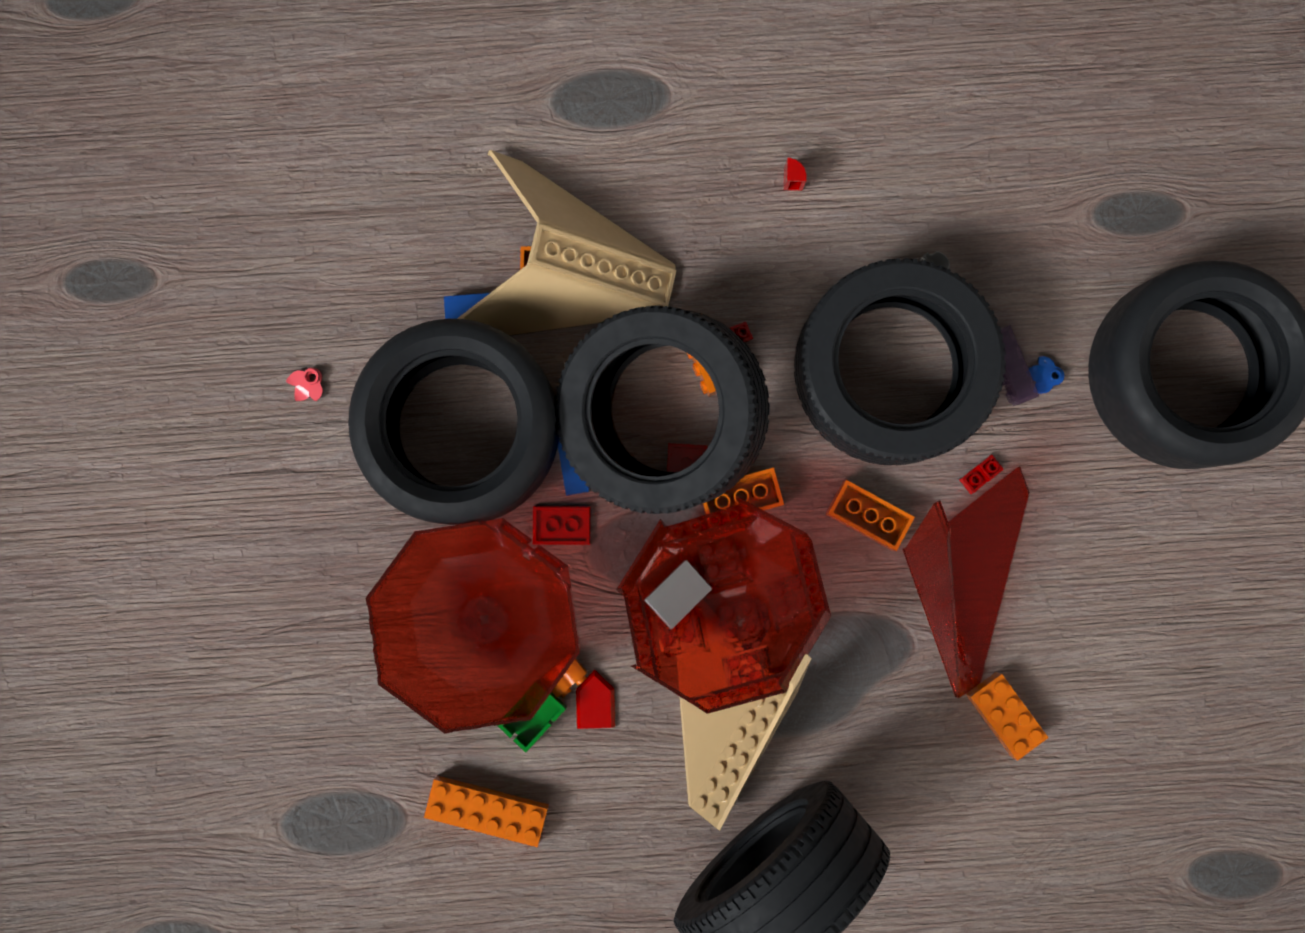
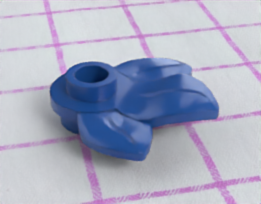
[1025,356,1064,394]

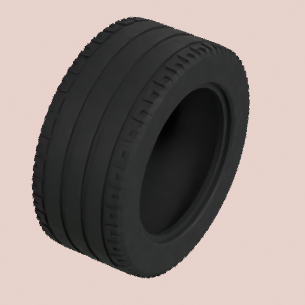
[794,258,1006,466]
[555,306,770,514]
[674,781,890,933]

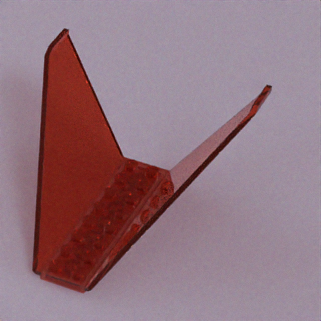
[902,466,1030,698]

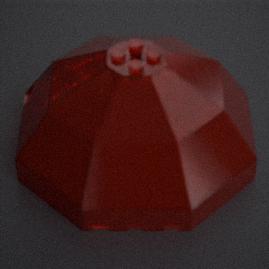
[366,518,581,734]

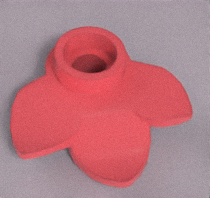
[286,368,323,401]

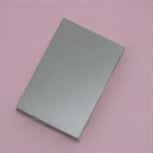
[644,560,712,629]

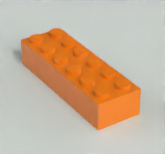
[424,775,549,848]

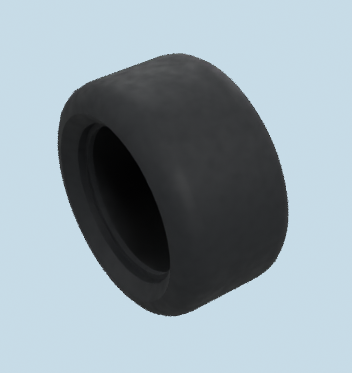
[1088,261,1305,469]
[348,318,560,525]

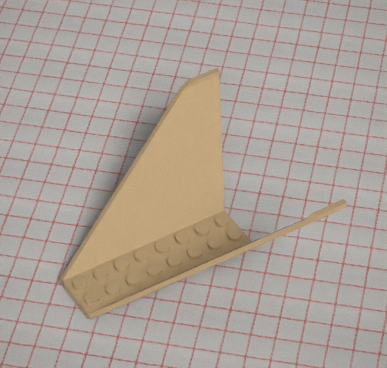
[457,150,677,335]
[674,599,812,831]

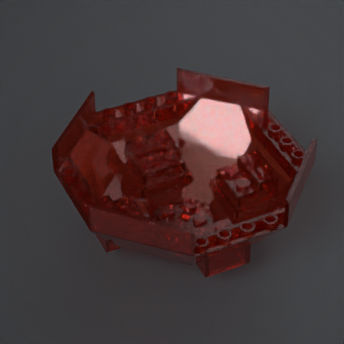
[616,496,831,714]

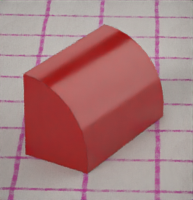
[783,158,806,191]

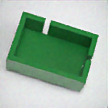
[498,680,567,753]

